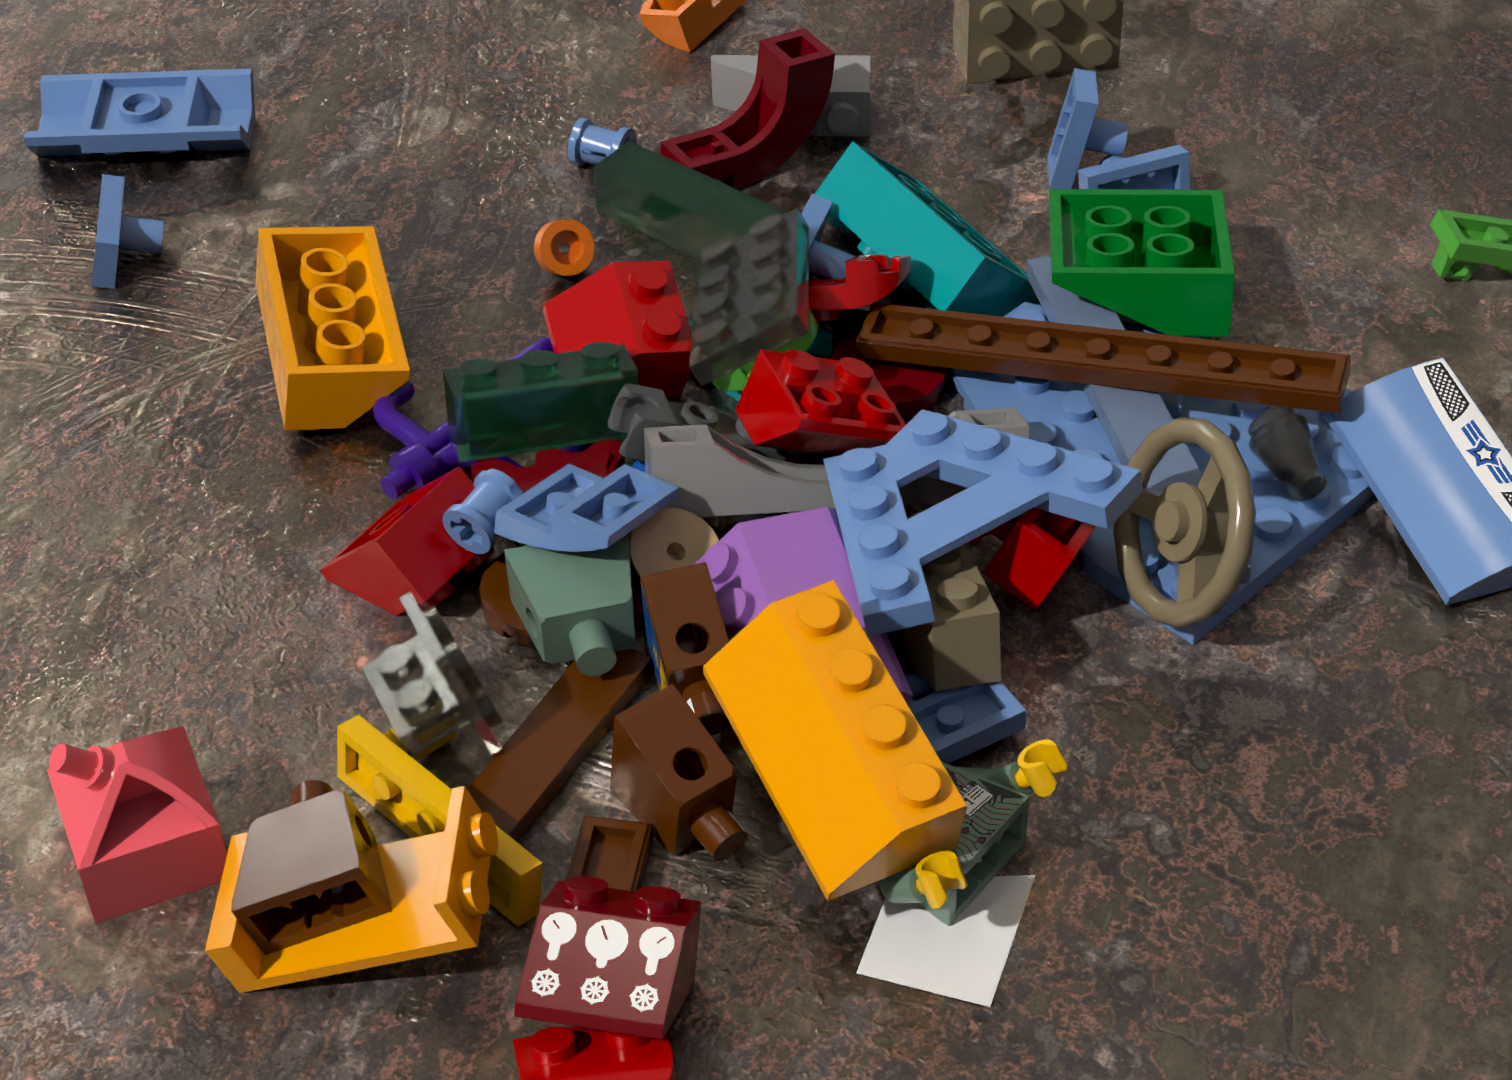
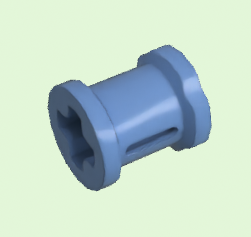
[567,117,637,176]
[442,469,524,554]

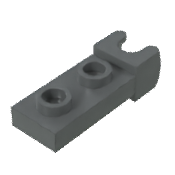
[608,384,787,461]

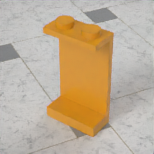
[205,786,498,993]

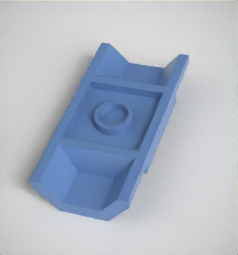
[24,68,255,157]

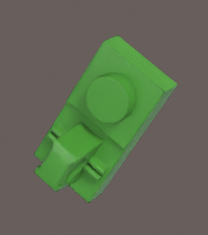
[1430,209,1512,281]

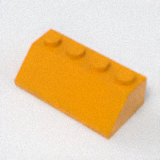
[255,226,410,431]
[703,580,967,901]

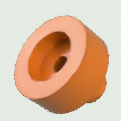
[534,219,595,276]

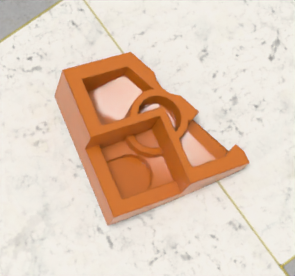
[639,0,747,52]

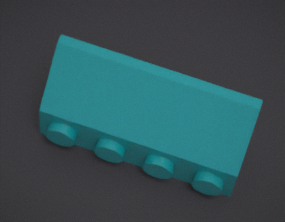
[815,141,1039,317]

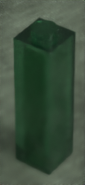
[593,141,787,284]

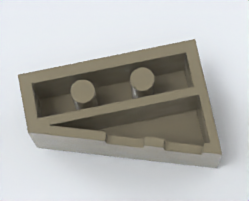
[887,511,1001,691]

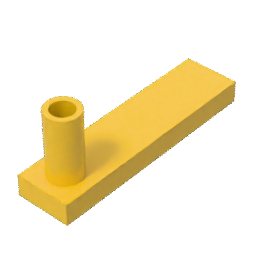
[337,704,542,927]

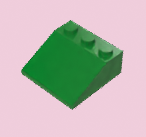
[1049,189,1235,339]

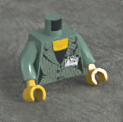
[877,739,1068,926]

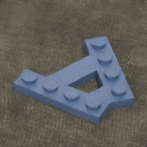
[823,409,1143,637]

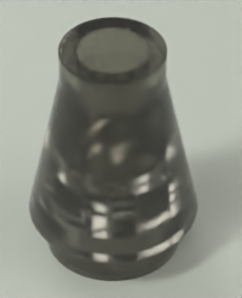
[1248,406,1327,502]

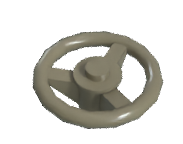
[1113,417,1256,628]

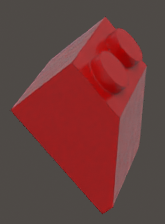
[542,260,697,402]
[319,466,497,616]

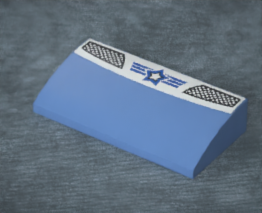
[1323,357,1512,605]

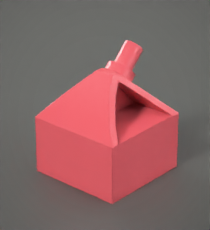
[47,726,227,924]

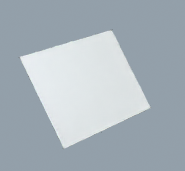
[856,875,1035,1007]

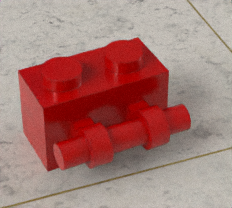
[967,508,1096,611]

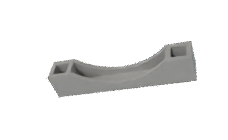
[644,408,1030,522]

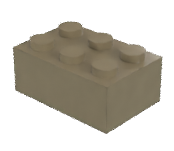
[953,0,1124,84]

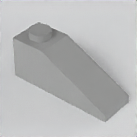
[711,55,871,137]

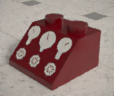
[514,876,701,1040]

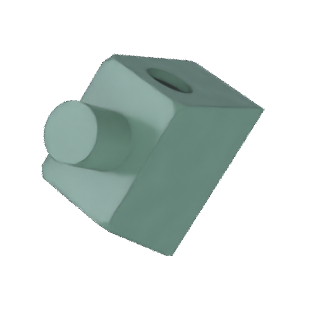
[504,534,636,676]

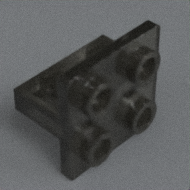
[362,591,504,757]

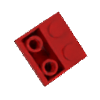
[735,349,906,456]

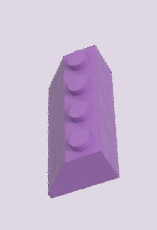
[695,506,913,702]

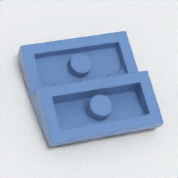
[494,464,679,552]

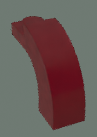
[659,28,835,192]

